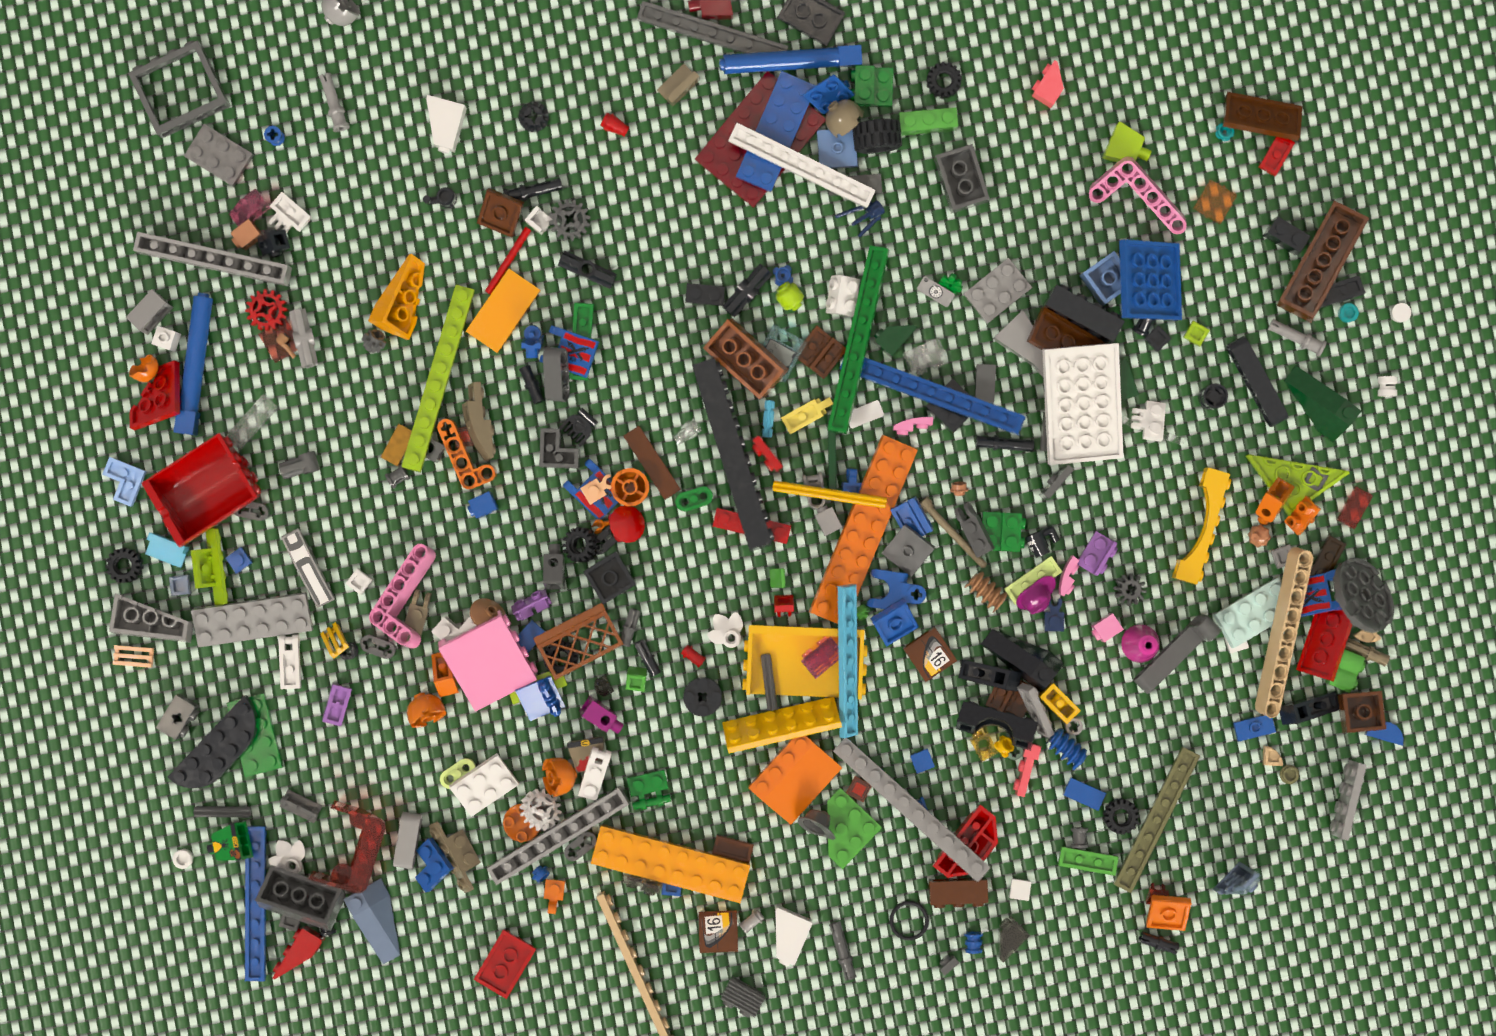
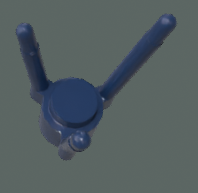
[835,200,885,237]

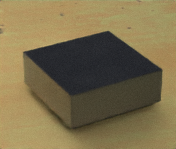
[1144,325,1172,352]

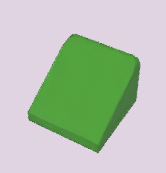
[770,568,786,588]
[626,666,647,692]

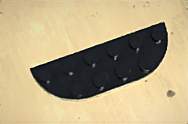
[168,695,257,788]

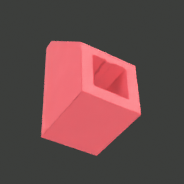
[1032,60,1064,108]

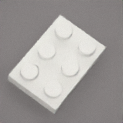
[449,753,519,817]

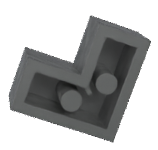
[539,428,580,469]

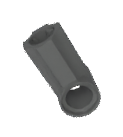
[279,451,320,479]

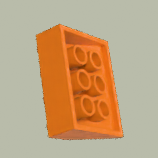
[748,735,842,824]

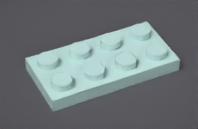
[1213,577,1289,648]

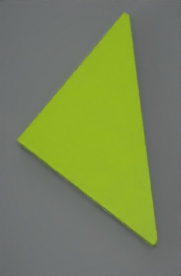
[1245,454,1350,516]

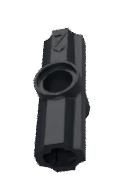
[558,250,617,290]
[722,264,772,318]

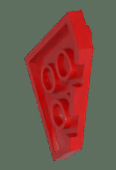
[130,360,180,431]

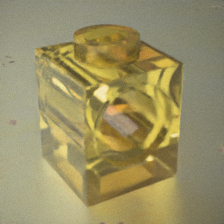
[969,730,999,762]

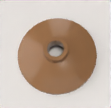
[470,598,505,626]

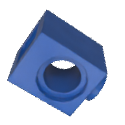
[467,491,499,519]

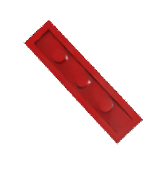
[713,508,791,544]

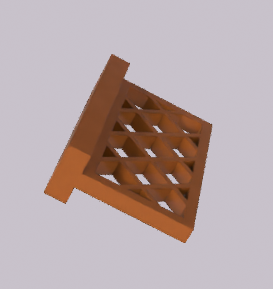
[533,603,624,680]

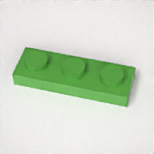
[1058,846,1119,876]

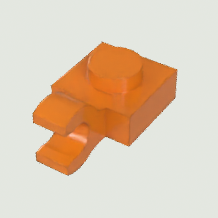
[544,879,565,914]

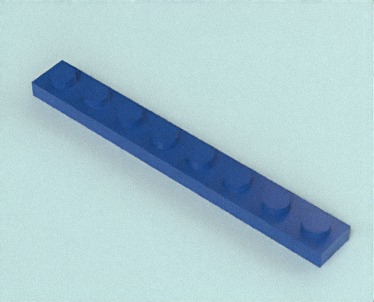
[245,826,266,981]

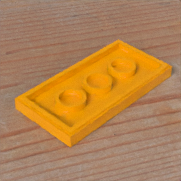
[466,269,541,353]

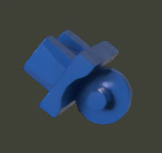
[521,325,544,358]

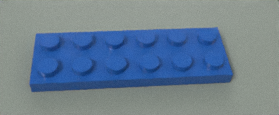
[736,71,816,192]

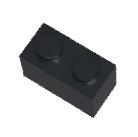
[1263,216,1310,255]

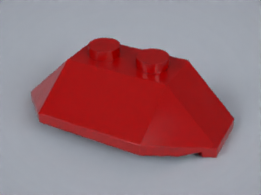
[932,805,998,878]

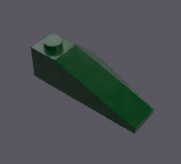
[1284,366,1361,443]

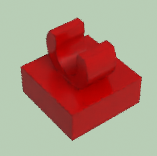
[774,595,794,617]

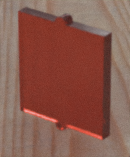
[259,319,298,363]

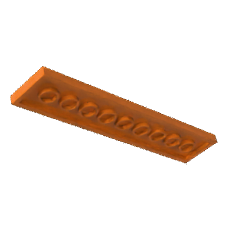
[809,435,918,624]

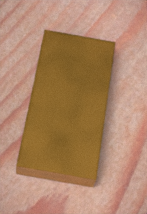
[381,424,412,466]

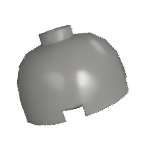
[321,0,360,26]

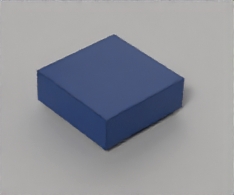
[910,748,935,774]
[661,883,681,896]

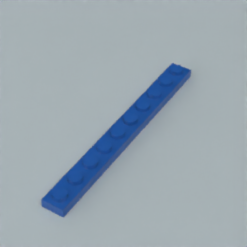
[840,358,1026,435]

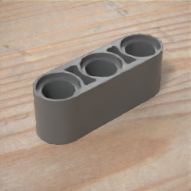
[543,347,570,402]

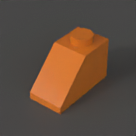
[431,652,458,697]

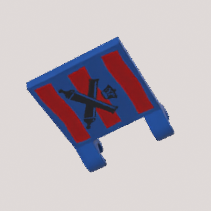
[539,326,599,378]
[563,459,618,520]
[1291,569,1342,617]

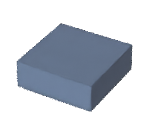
[169,575,192,596]

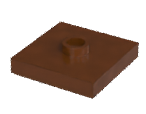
[477,188,524,238]

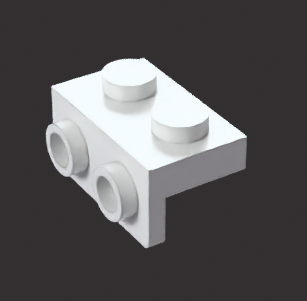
[826,275,860,317]

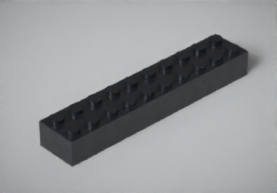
[692,358,775,552]

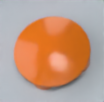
[503,803,540,842]

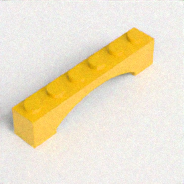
[1172,467,1231,585]

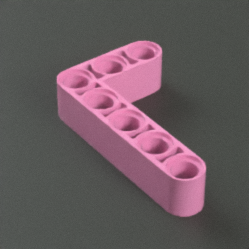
[1089,157,1187,234]
[369,544,436,648]

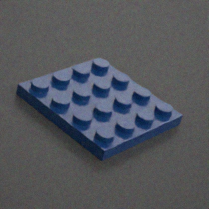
[1119,239,1182,321]

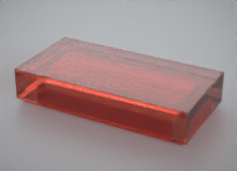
[1336,486,1373,529]

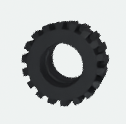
[852,118,902,154]

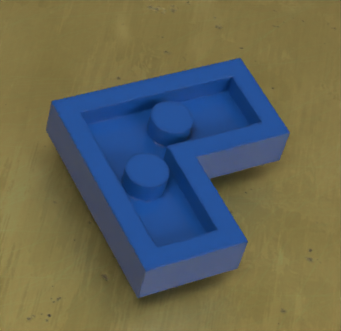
[415,838,454,893]

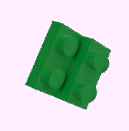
[850,65,893,107]
[982,512,1026,552]

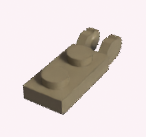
[405,589,432,642]

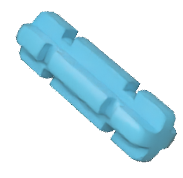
[762,400,775,438]

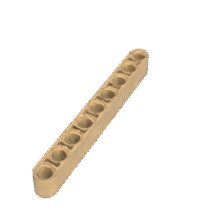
[1255,547,1313,718]

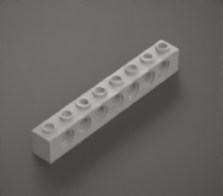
[133,232,292,287]
[487,786,630,885]

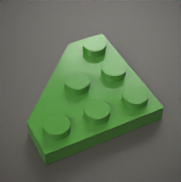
[827,787,882,869]

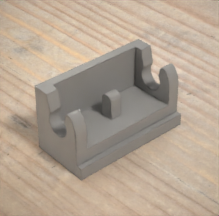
[126,289,173,335]

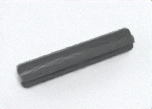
[761,653,777,711]
[194,806,251,818]

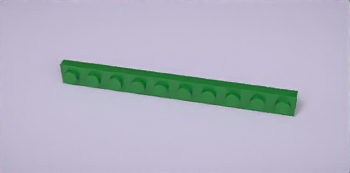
[827,245,889,434]

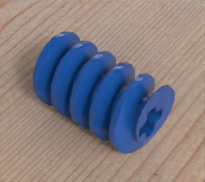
[1046,728,1088,770]

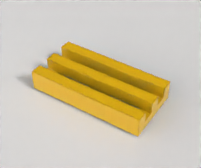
[320,622,349,658]

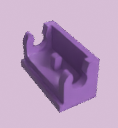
[322,682,352,726]

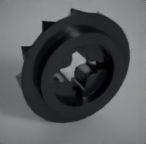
[518,101,549,132]

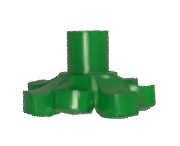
[938,273,963,294]

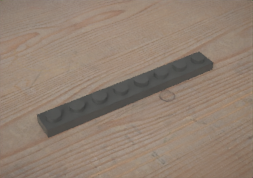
[637,1,788,53]

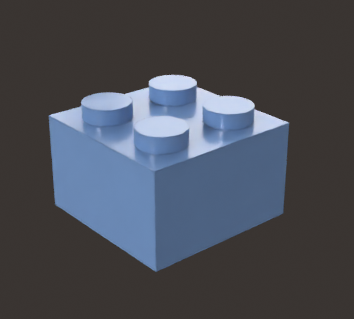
[1080,251,1121,306]

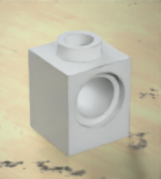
[151,326,181,352]

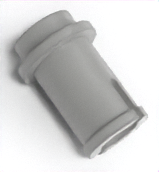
[739,910,764,933]

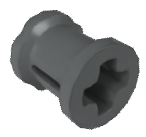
[385,464,410,488]
[1071,827,1089,848]

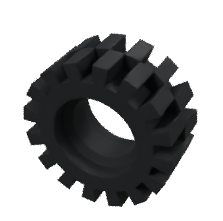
[926,62,962,99]
[562,527,600,562]
[105,548,144,583]
[543,640,578,675]
[1103,798,1140,835]

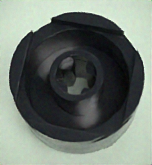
[683,677,722,717]

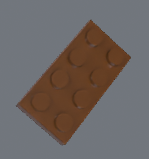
[1223,92,1303,141]
[1027,307,1107,350]

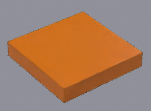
[1146,895,1192,931]

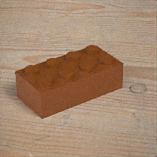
[703,318,789,400]

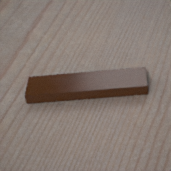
[623,426,681,500]

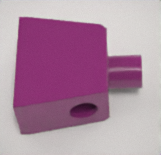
[579,695,624,734]

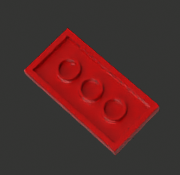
[1296,601,1352,682]

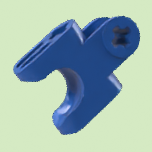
[866,569,926,609]

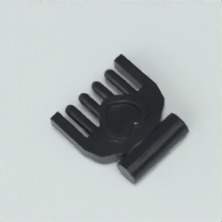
[559,408,598,447]

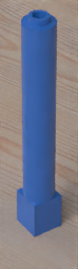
[719,45,862,74]
[174,293,213,436]

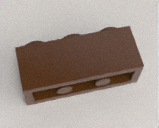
[928,877,988,908]

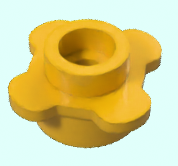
[994,736,1014,758]

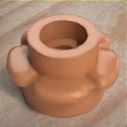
[950,482,969,496]

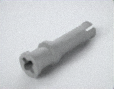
[319,73,350,132]
[1268,319,1327,357]

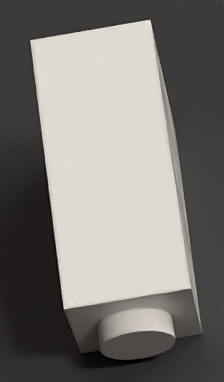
[426,95,467,154]
[775,905,813,966]

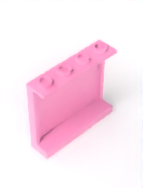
[438,610,538,712]

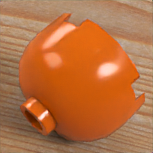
[611,468,649,506]
[407,692,446,728]
[542,758,577,797]

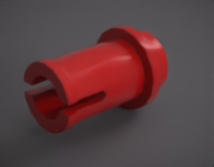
[680,644,706,668]

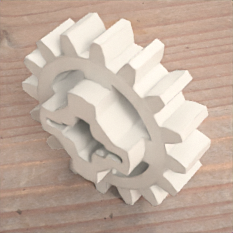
[519,789,562,831]

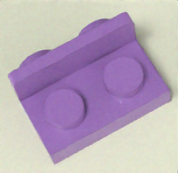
[1077,531,1118,576]

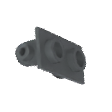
[280,789,322,823]

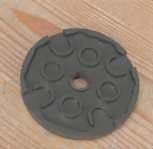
[1333,558,1394,633]

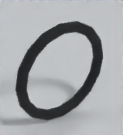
[890,901,929,940]

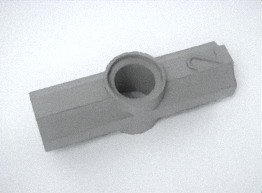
[289,308,318,368]

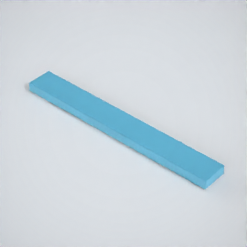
[838,584,858,738]

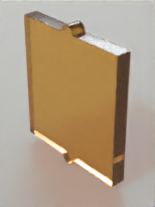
[1193,180,1237,224]

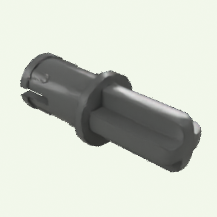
[621,608,640,647]

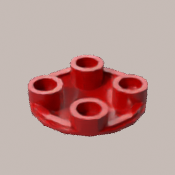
[608,505,645,543]

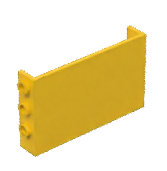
[742,625,867,699]

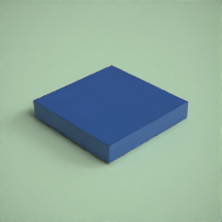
[870,599,919,647]

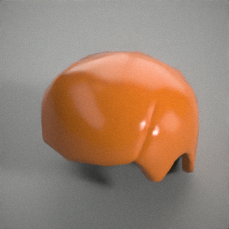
[129,355,158,382]

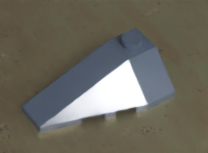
[1213,862,1260,894]
[343,878,401,964]

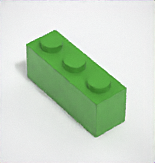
[898,107,958,136]

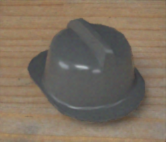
[798,809,835,840]

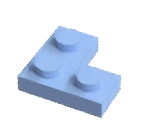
[102,457,147,507]

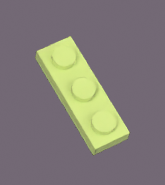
[1004,556,1062,605]

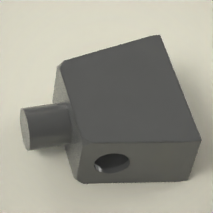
[543,544,565,590]

